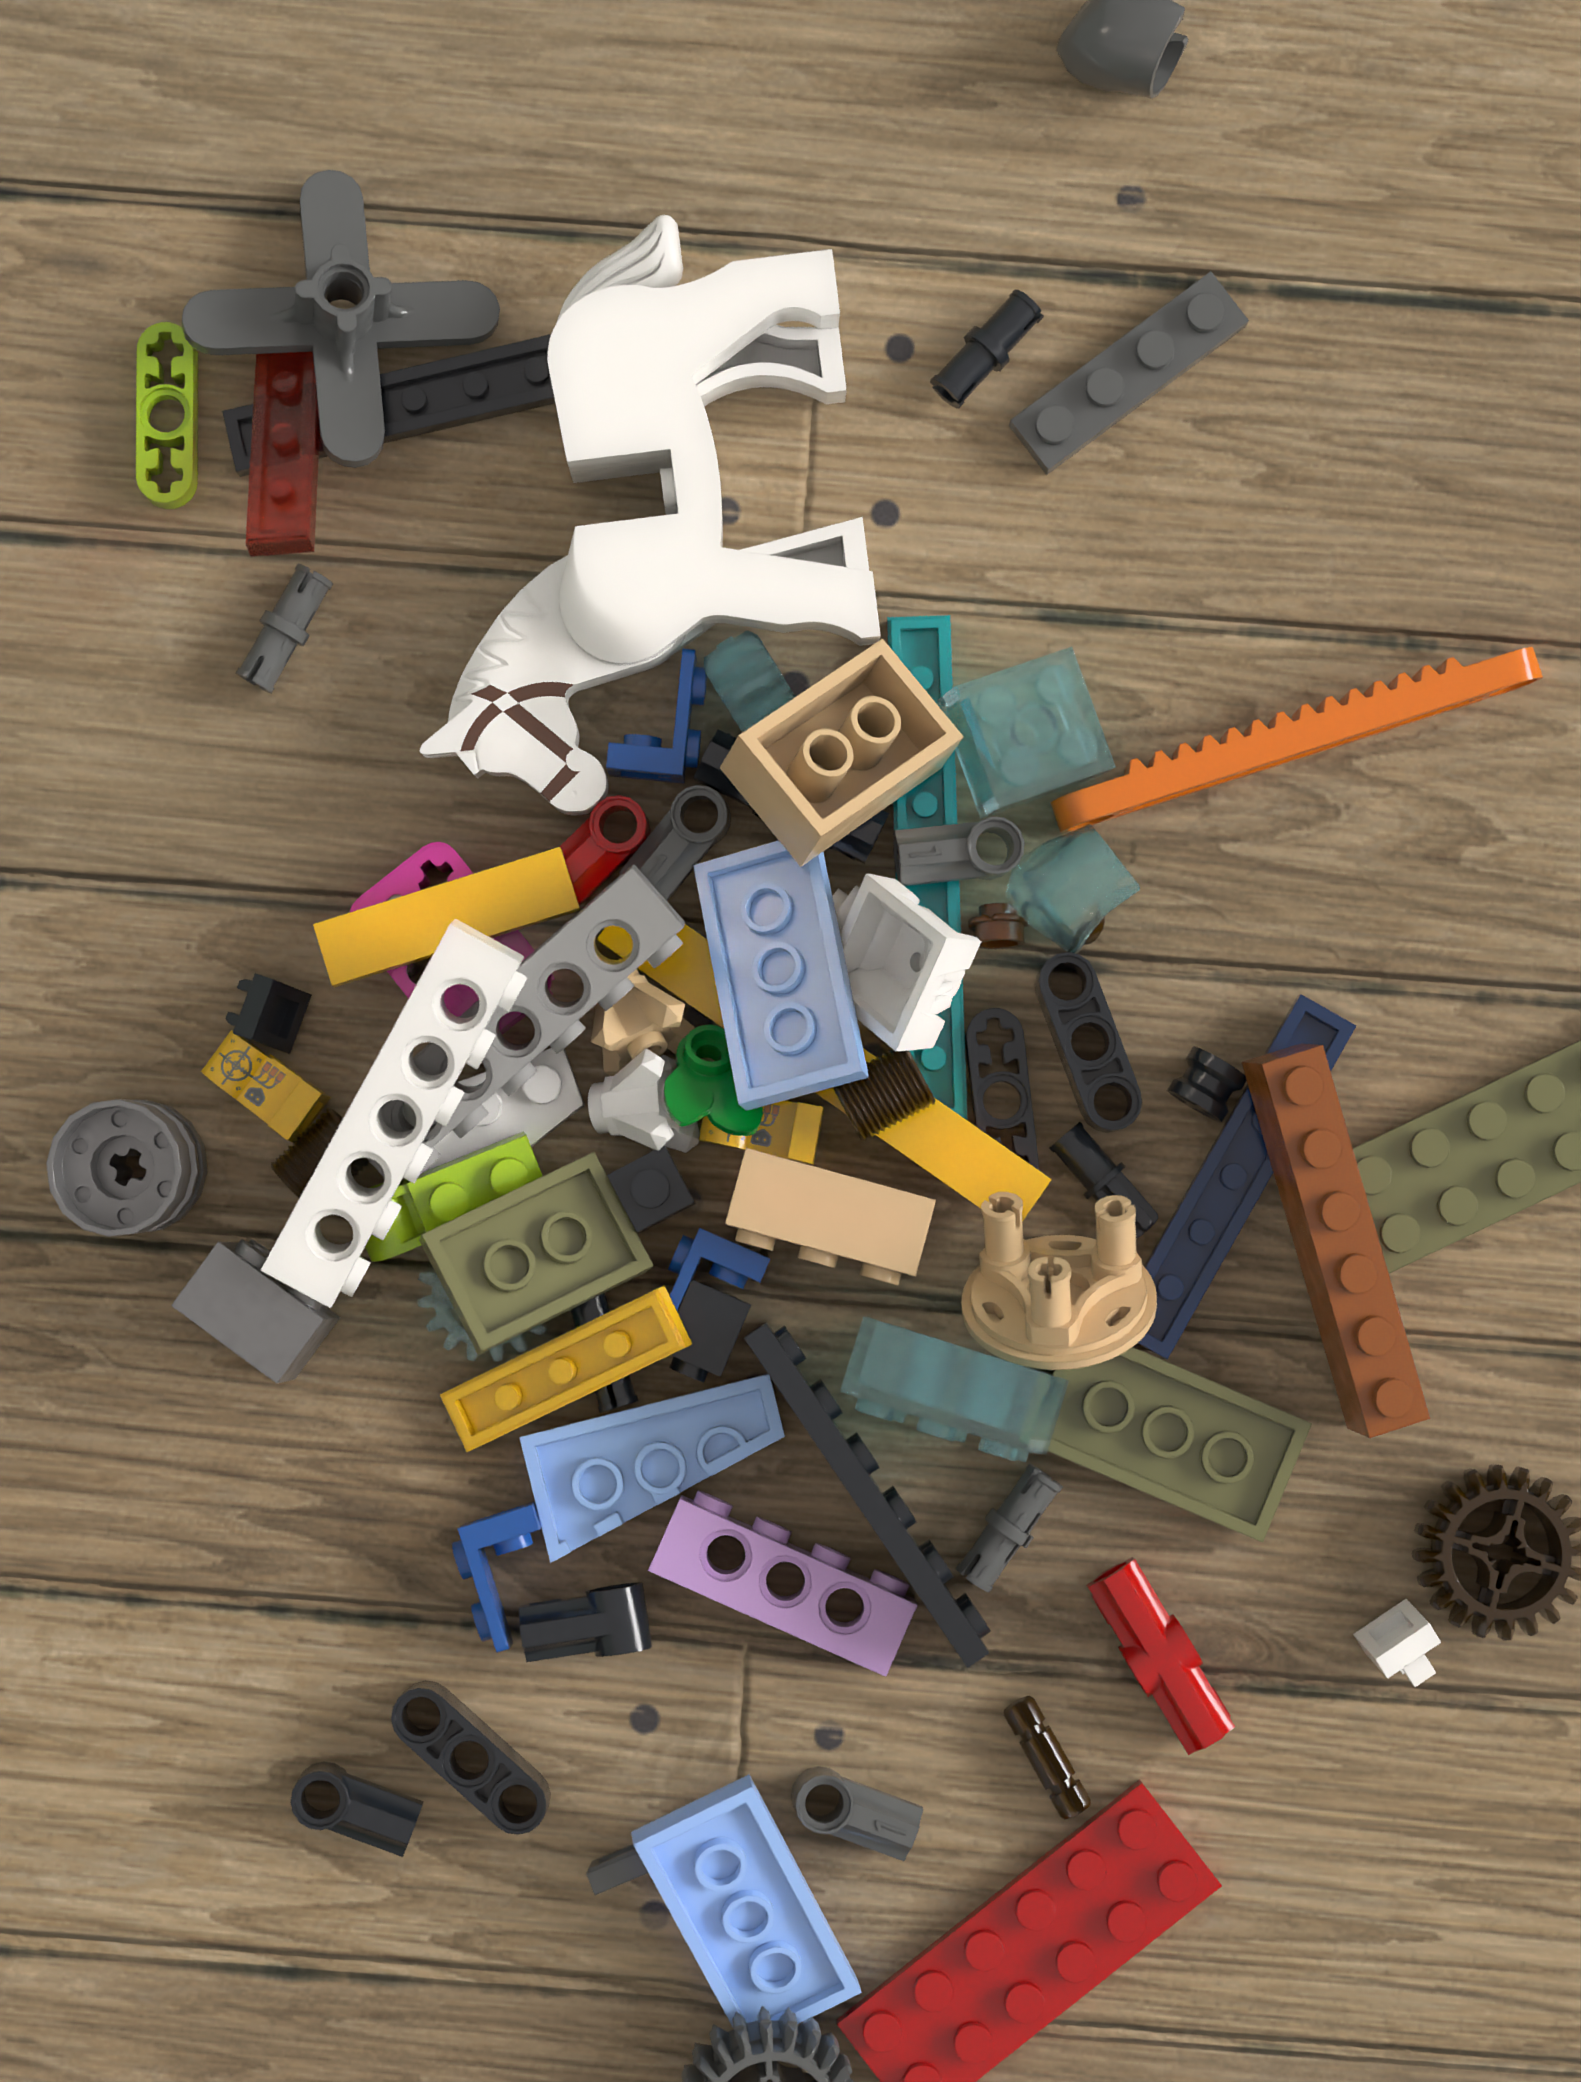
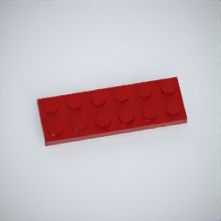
[836,1779,1222,2082]

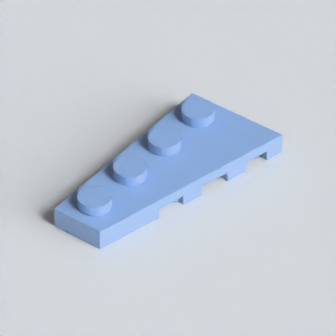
[519,1374,785,1563]

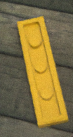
[313,847,580,987]
[440,1285,692,1452]

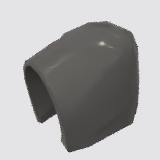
[1056,0,1189,99]

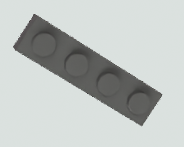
[1009,271,1249,475]

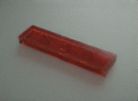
[246,352,320,557]

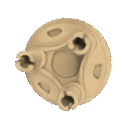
[961,1192,1157,1370]

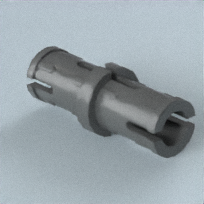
[236,563,333,694]
[956,1463,1063,1593]

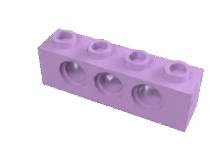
[648,1490,917,1677]

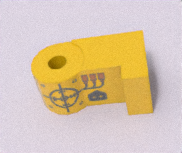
[201,1030,331,1142]
[698,1101,824,1166]

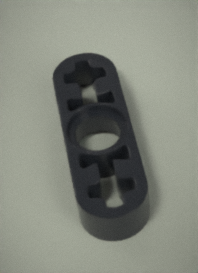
[965,1008,1039,1170]

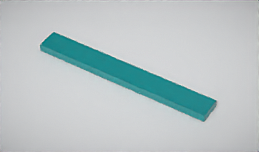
[887,615,968,1120]

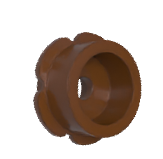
[968,903,1030,949]

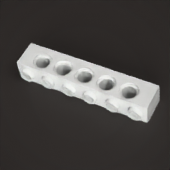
[260,918,528,1308]

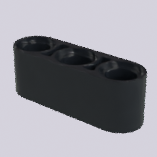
[1035,952,1142,1133]
[391,1680,551,1835]

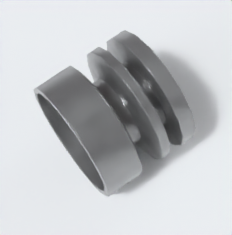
[46,1099,207,1237]

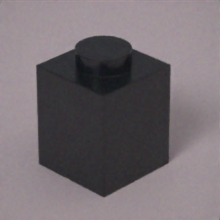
[607,1145,696,1233]
[669,1279,752,1383]

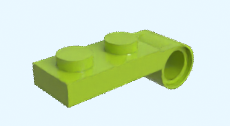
[365,1131,543,1262]

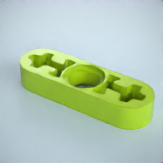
[136,322,198,509]

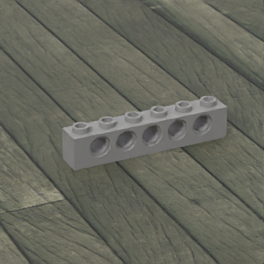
[338,864,685,1178]

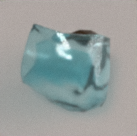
[1005,823,1140,954]

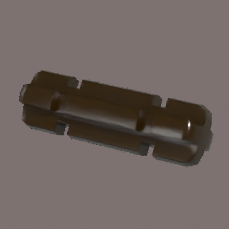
[1004,1696,1091,1820]

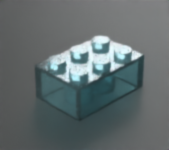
[840,1316,1069,1462]

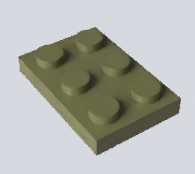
[419,1152,654,1355]

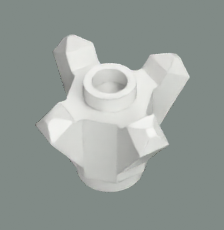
[588,1049,700,1153]

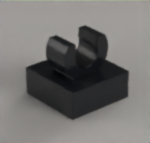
[225,973,312,1054]

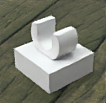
[1353,1599,1441,1687]

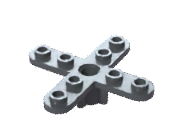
[182,170,500,468]

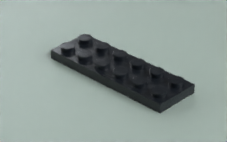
[744,1322,991,1668]

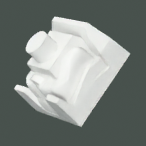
[840,873,981,1052]

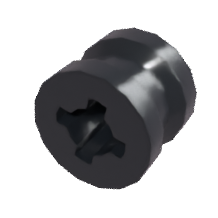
[1167,1046,1247,1123]

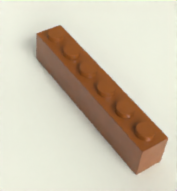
[1242,1043,1430,1438]

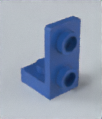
[606,648,708,784]
[668,1228,771,1313]
[452,1501,542,1653]

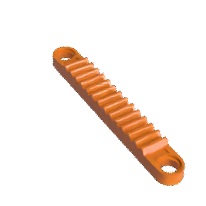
[1050,647,1543,833]

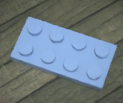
[693,840,869,1111]
[631,1774,862,2029]

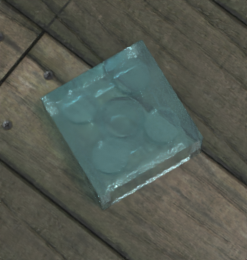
[938,647,1116,819]

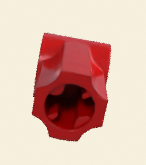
[559,795,651,914]

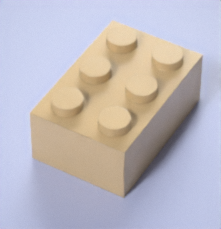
[720,638,964,867]
[725,1148,936,1285]

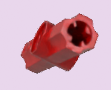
[1086,1557,1235,1755]

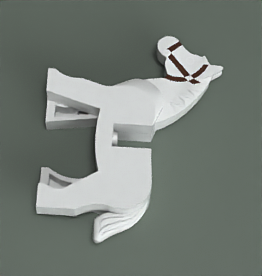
[419,215,881,815]

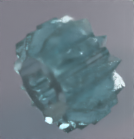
[704,630,796,733]

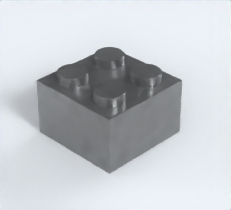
[171,1239,340,1383]

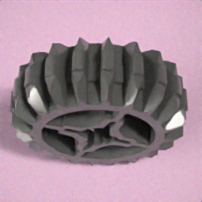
[681,2006,854,2082]

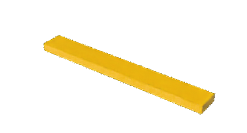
[597,924,1052,1222]

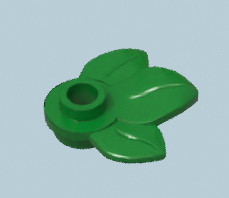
[663,1025,763,1136]

